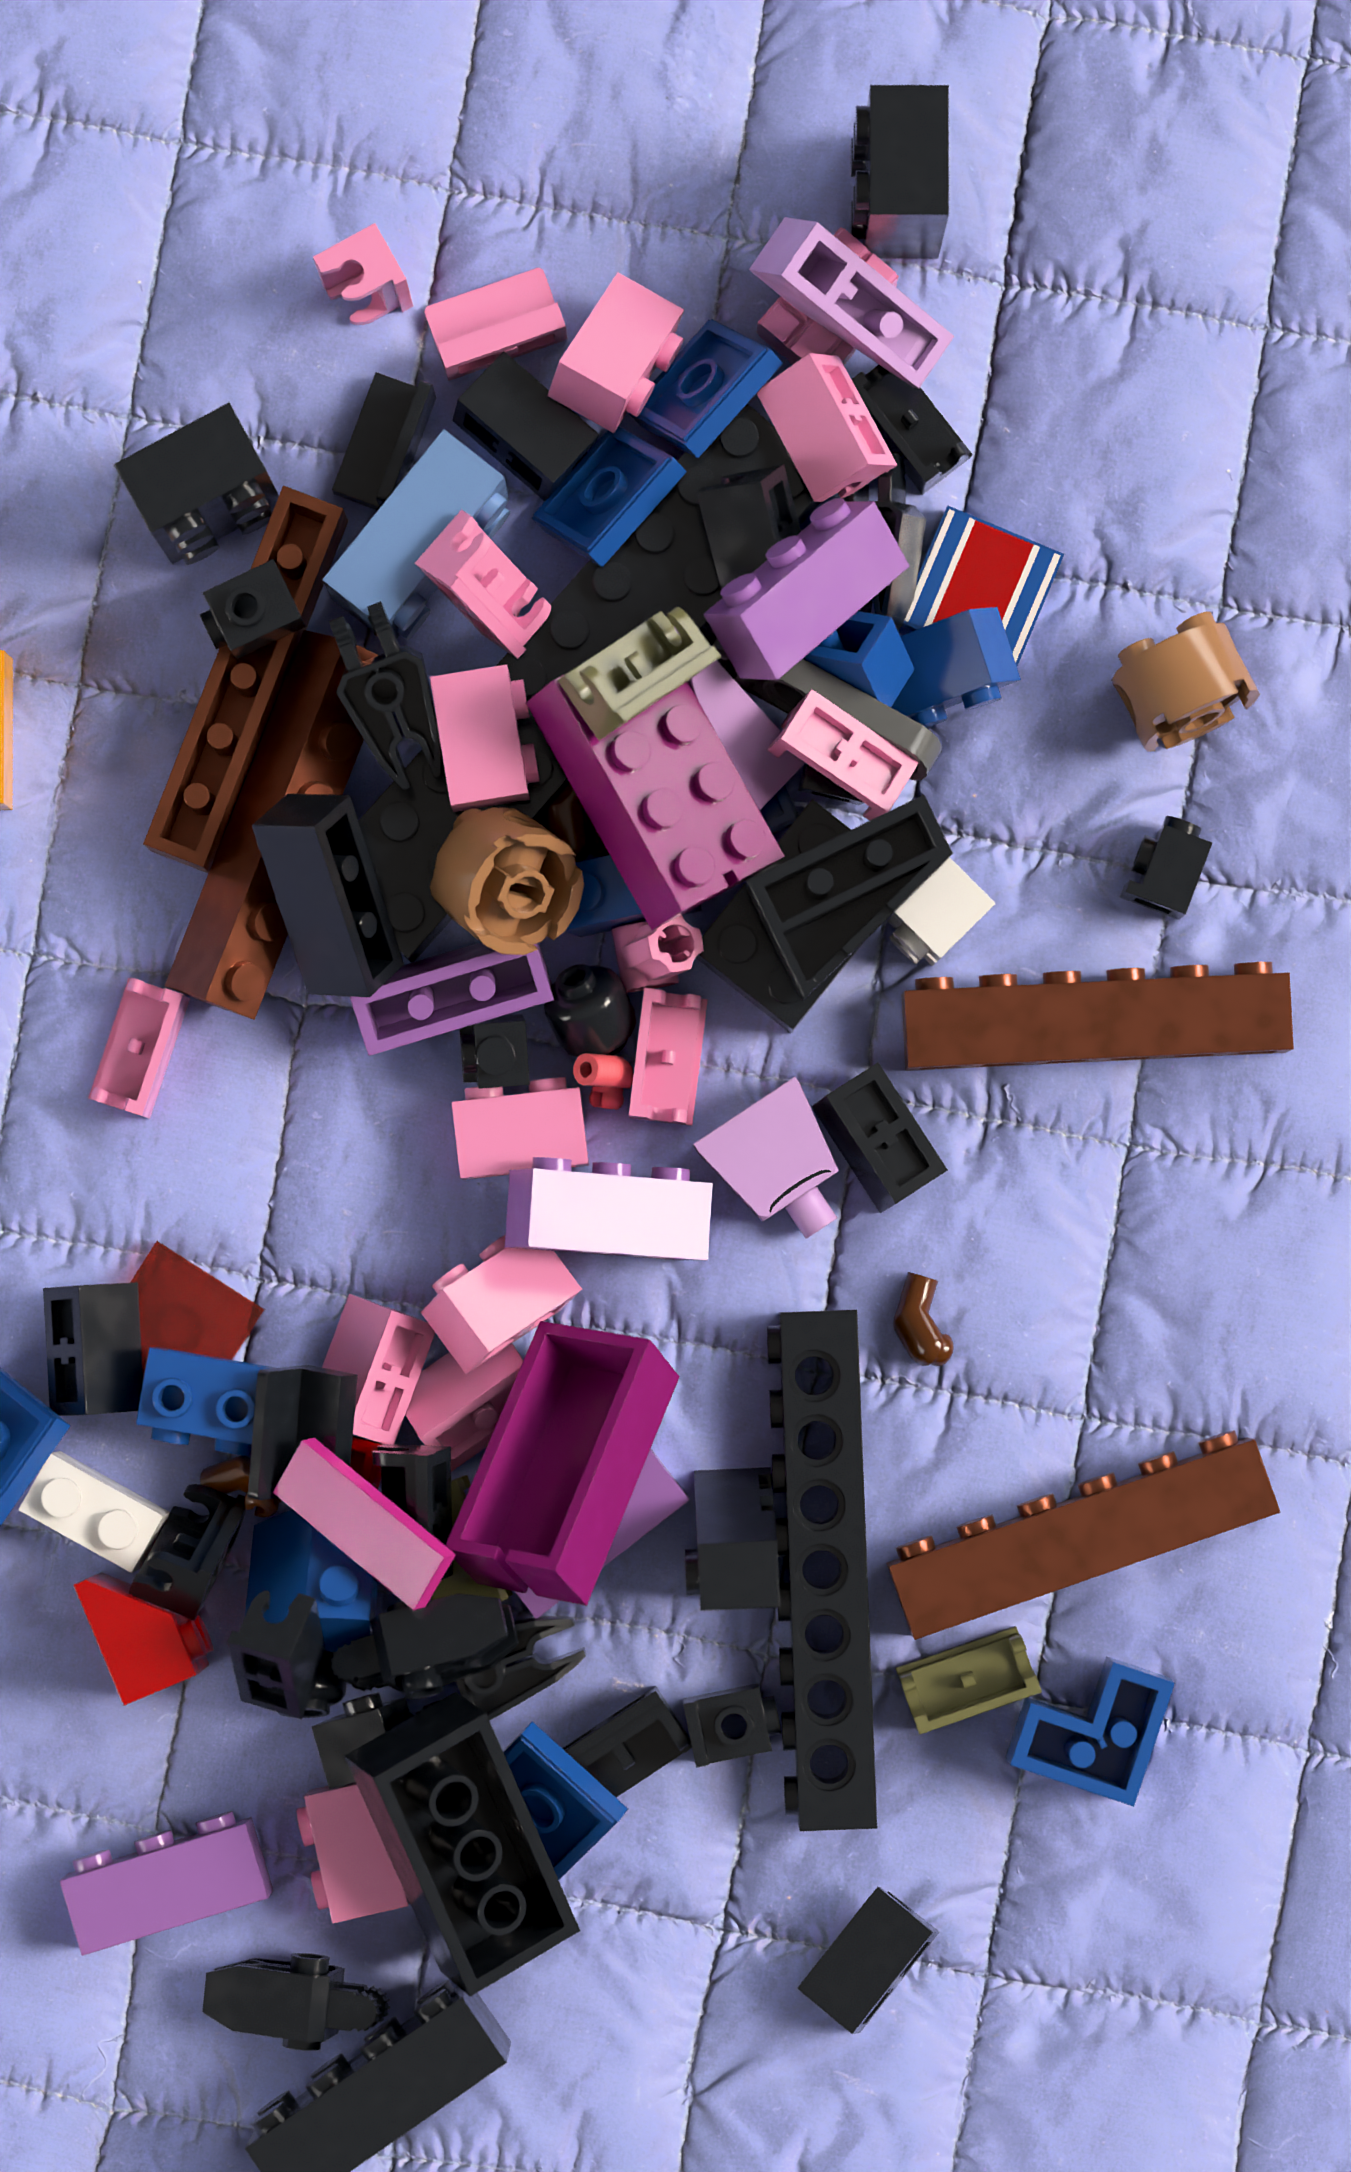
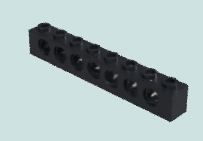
[767,1310,877,1831]

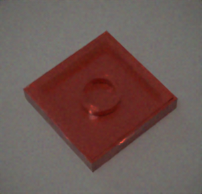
[130,1241,266,1381]

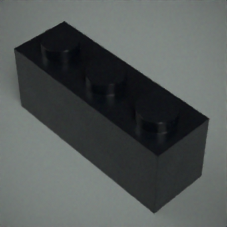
[252,794,404,997]

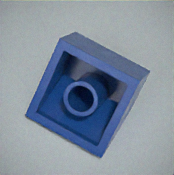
[245,1509,378,1652]

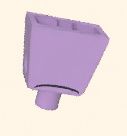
[693,1077,838,1239]

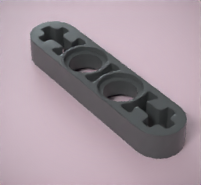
[711,638,942,781]

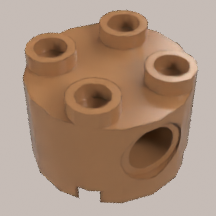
[1111,612,1260,752]
[430,807,584,955]

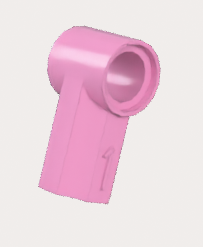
[612,915,704,993]

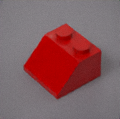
[73,1572,213,1706]

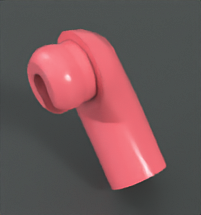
[573,1053,633,1110]

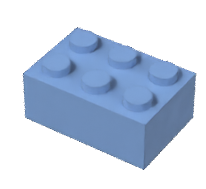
[322,429,510,640]

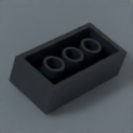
[344,1692,580,1997]
[245,1980,511,2172]

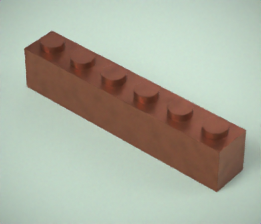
[143,485,348,873]
[165,630,378,1020]
[902,962,1294,1071]
[886,1430,1281,1640]

